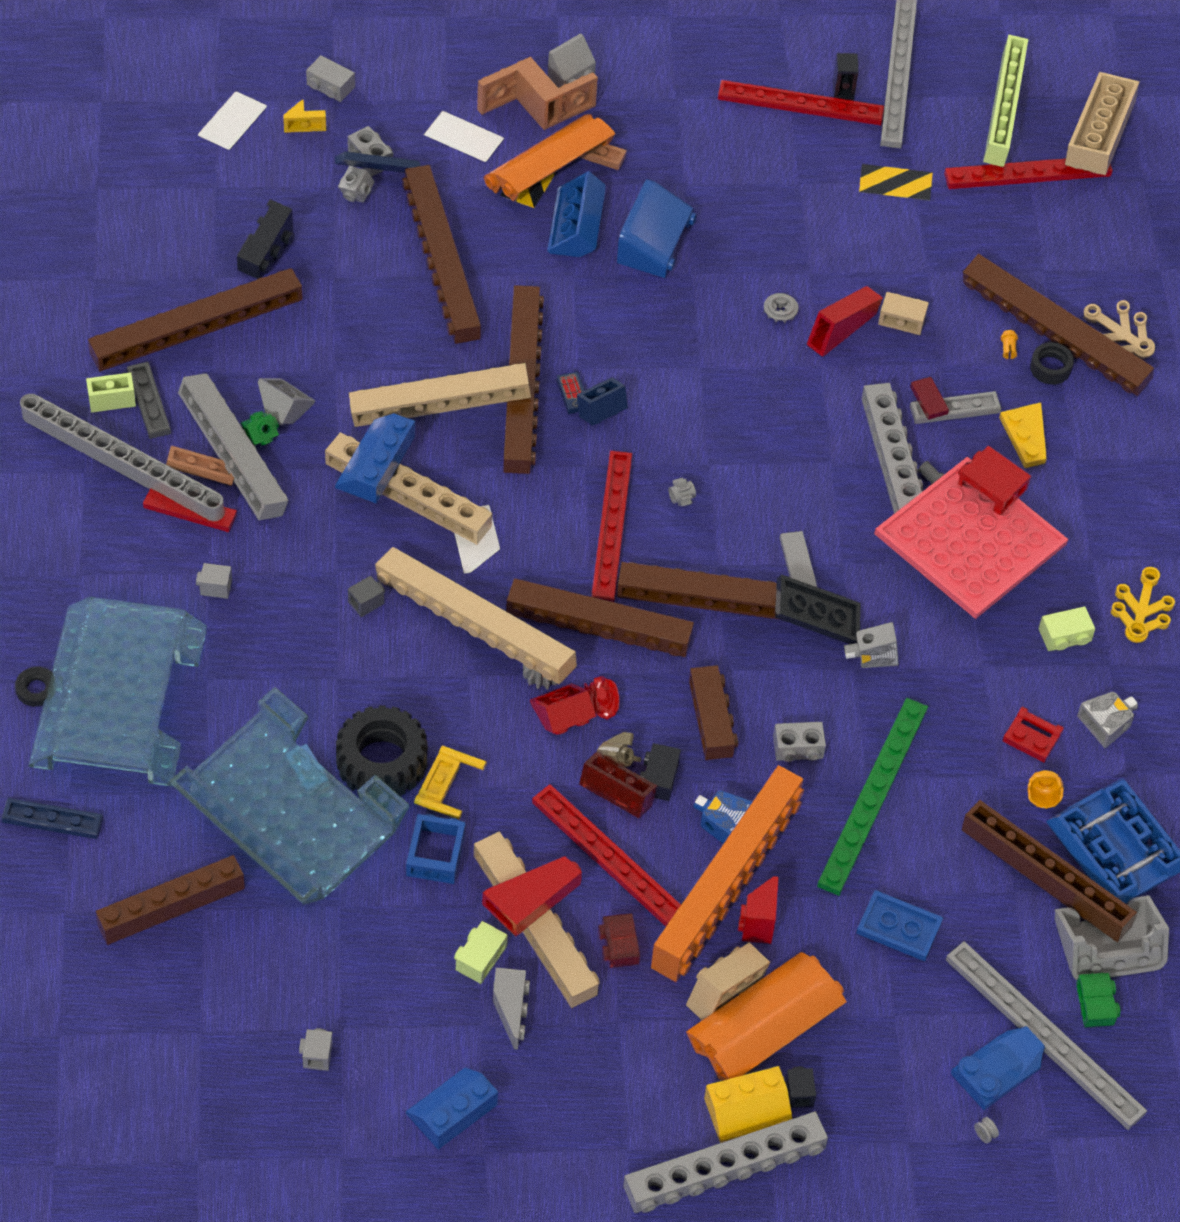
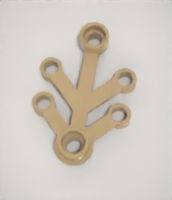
[1084,300,1155,359]

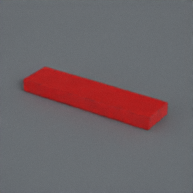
[143,488,237,532]

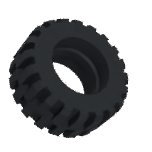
[336,705,428,799]

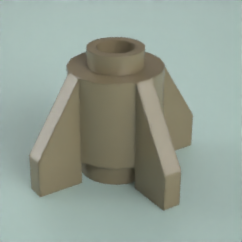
[597,732,641,781]

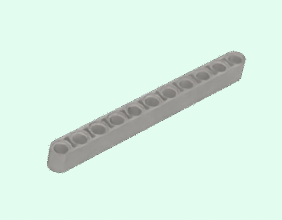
[20,394,225,521]

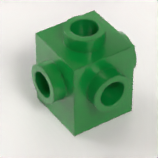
[241,411,279,445]

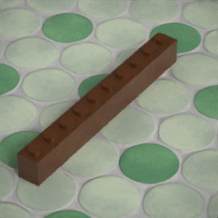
[402,165,481,344]
[963,253,1154,396]
[88,268,303,372]
[503,285,544,474]

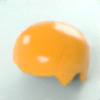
[1027,770,1064,809]

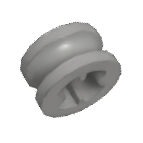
[974,1117,999,1143]

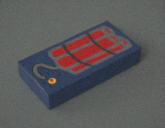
[556,371,585,414]

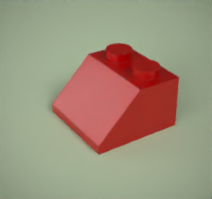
[530,683,596,735]
[738,876,778,944]

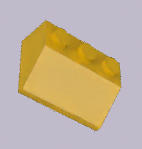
[704,1066,792,1143]

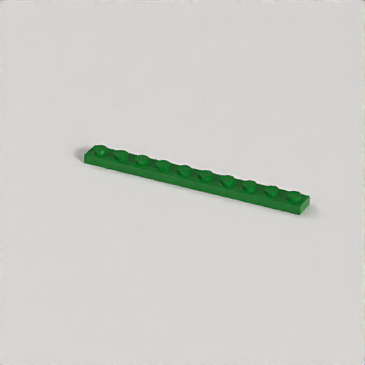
[817,698,928,896]

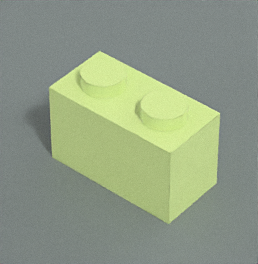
[86,373,136,412]
[1039,607,1095,651]
[454,921,508,984]

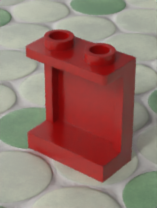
[958,446,1031,515]

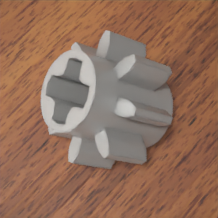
[668,478,696,507]

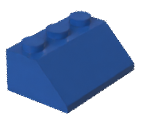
[406,1067,498,1150]

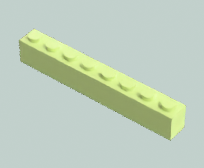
[983,35,1028,167]

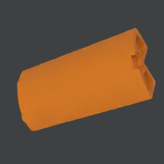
[483,114,615,201]
[686,952,846,1081]

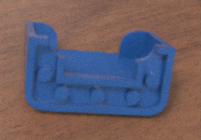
[617,179,697,278]

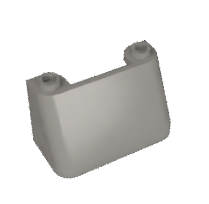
[1055,896,1169,980]

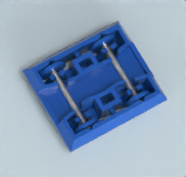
[1046,778,1180,904]

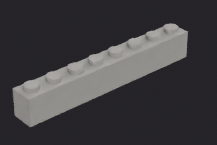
[178,373,288,520]

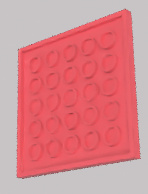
[874,457,1068,619]

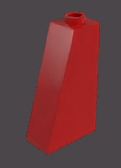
[806,286,883,357]
[482,856,582,937]

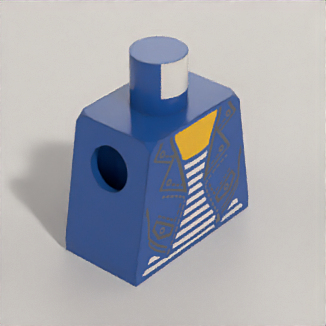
[693,791,752,844]

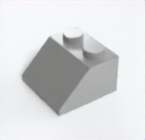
[548,33,596,88]

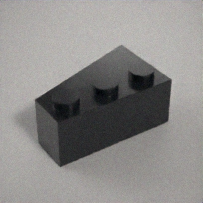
[237,199,295,279]

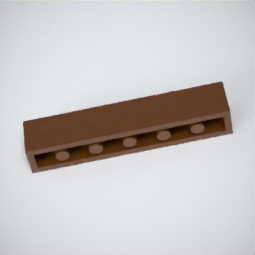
[95,855,245,945]

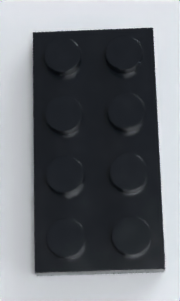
[775,574,861,644]

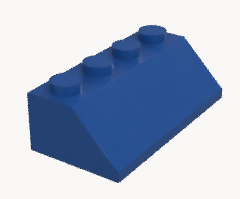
[547,171,606,257]
[335,413,415,504]

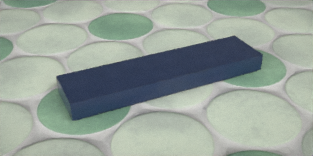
[335,151,420,173]
[1,798,103,839]

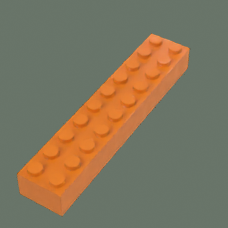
[651,765,804,982]

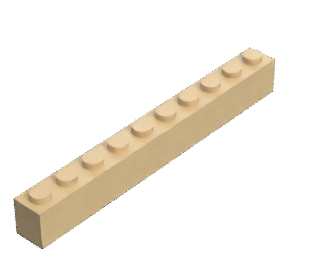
[375,547,577,684]

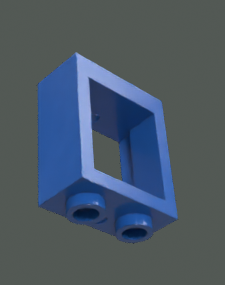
[406,814,466,884]

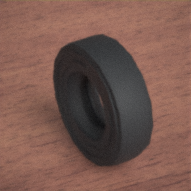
[15,667,58,707]

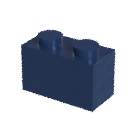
[577,377,628,426]

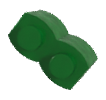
[1076,973,1120,1027]

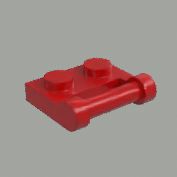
[1002,706,1064,763]

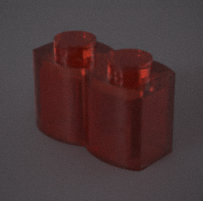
[598,913,640,968]

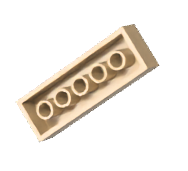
[1065,72,1139,175]

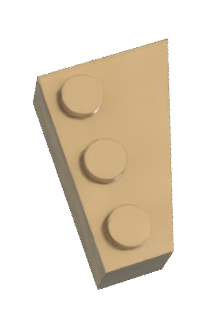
[686,943,770,1020]

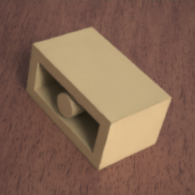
[878,292,929,335]

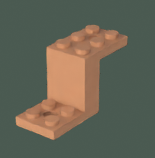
[477,57,598,130]

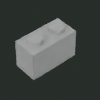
[306,55,355,102]

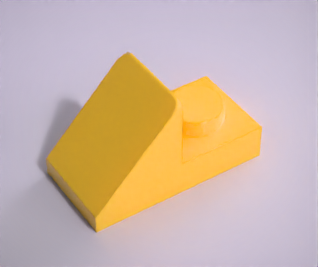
[283,100,326,133]

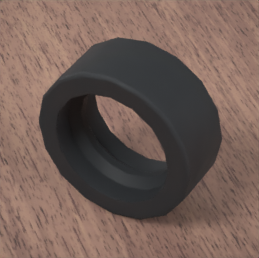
[1030,342,1073,385]

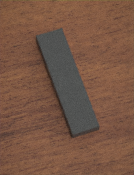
[127,362,171,439]

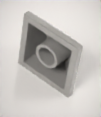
[258,378,315,425]

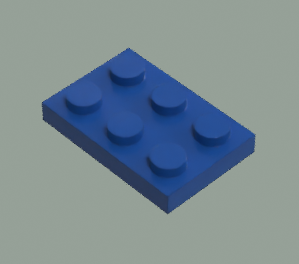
[856,890,943,961]

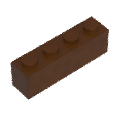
[689,665,738,760]

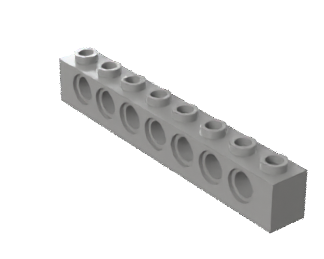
[861,383,923,514]
[623,1111,828,1213]

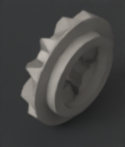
[764,293,798,323]

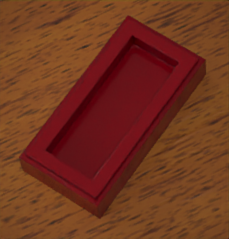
[910,377,949,420]

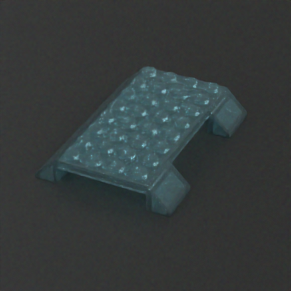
[29,597,207,787]
[169,687,410,905]

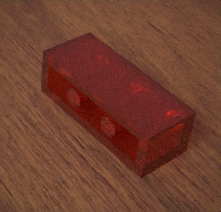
[579,752,657,818]

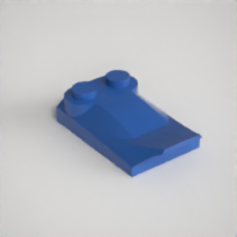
[951,1026,1045,1110]

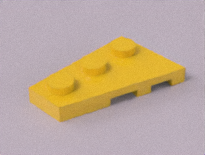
[999,403,1046,468]

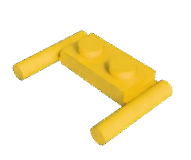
[414,745,487,820]

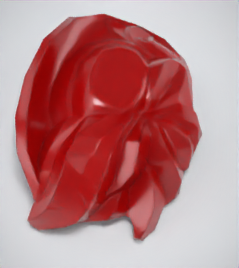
[584,676,619,719]

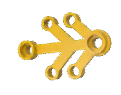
[1111,567,1175,643]

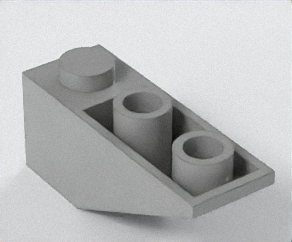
[493,968,530,1049]

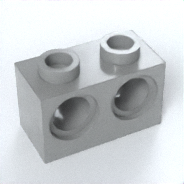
[348,126,393,177]
[773,722,826,762]

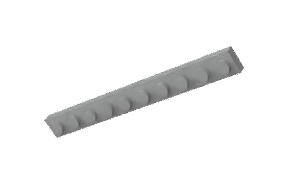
[880,0,917,148]
[946,941,1147,1130]

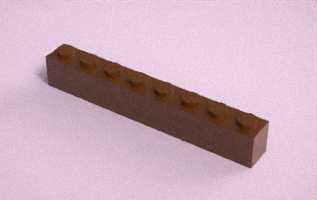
[617,562,780,620]
[506,578,694,657]
[962,800,1137,943]

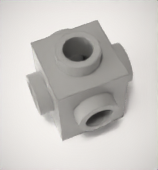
[338,166,374,203]

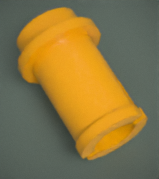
[1001,330,1018,359]

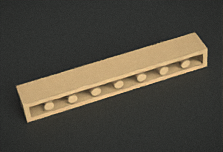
[349,363,531,427]
[474,831,600,1008]

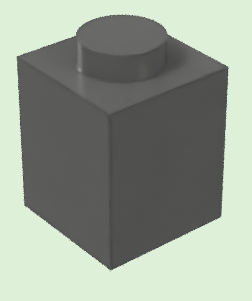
[348,575,385,617]

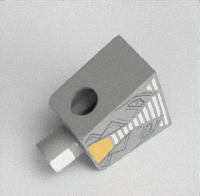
[844,622,899,668]
[1077,692,1138,748]

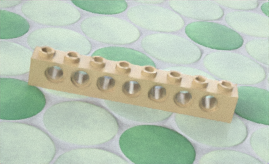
[325,432,492,545]

